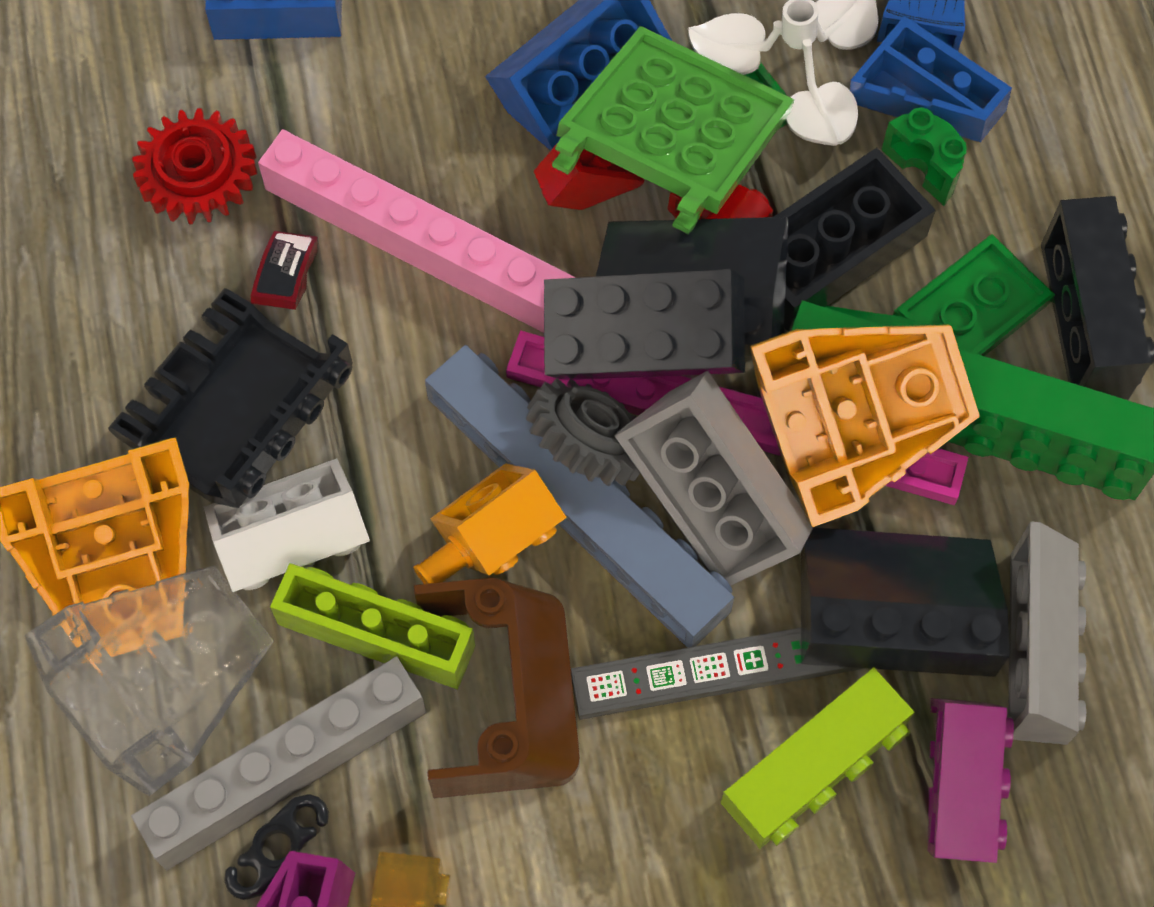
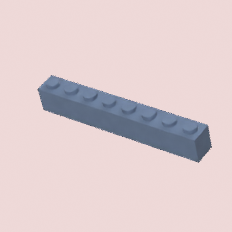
[425,345,735,648]

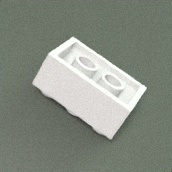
[204,458,370,592]

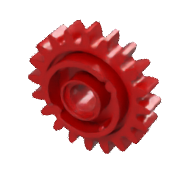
[132,108,258,224]

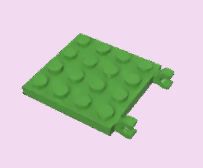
[552,26,795,234]

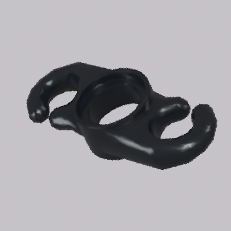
[224,794,329,900]

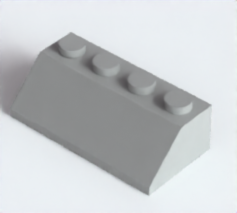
[615,371,813,586]
[1008,521,1086,745]

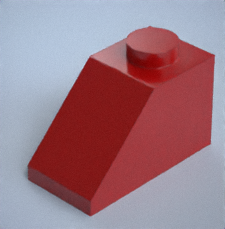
[533,144,645,210]

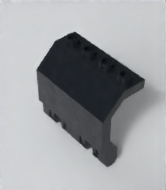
[108,288,353,508]

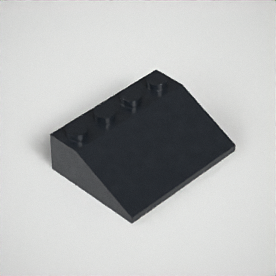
[596,217,788,356]
[801,527,1010,677]

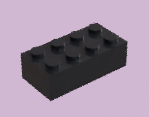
[774,147,936,332]
[1041,196,1154,400]
[544,269,745,380]

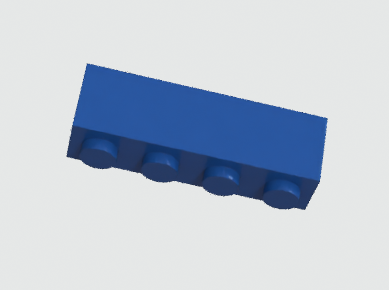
[485,0,672,150]

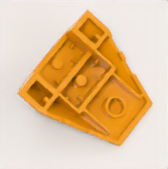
[750,325,980,527]
[0,438,190,665]

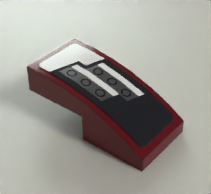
[251,231,318,310]

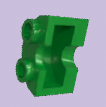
[881,107,967,206]

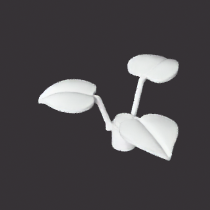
[688,0,878,146]

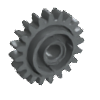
[526,378,640,486]

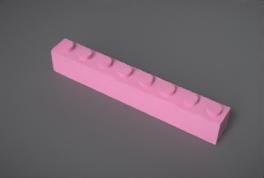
[258,129,576,333]

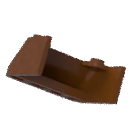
[414,578,580,798]

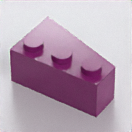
[928,698,1014,863]

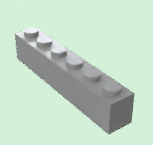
[131,656,427,871]

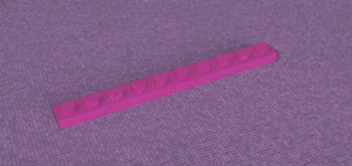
[506,330,969,506]

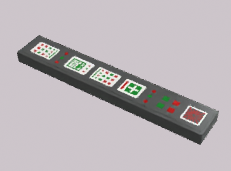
[571,628,865,720]

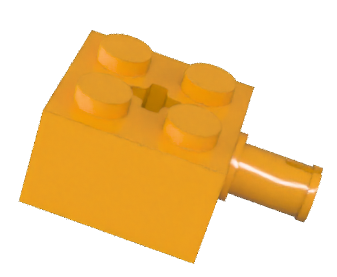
[413,463,567,584]

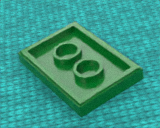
[893,234,1055,356]

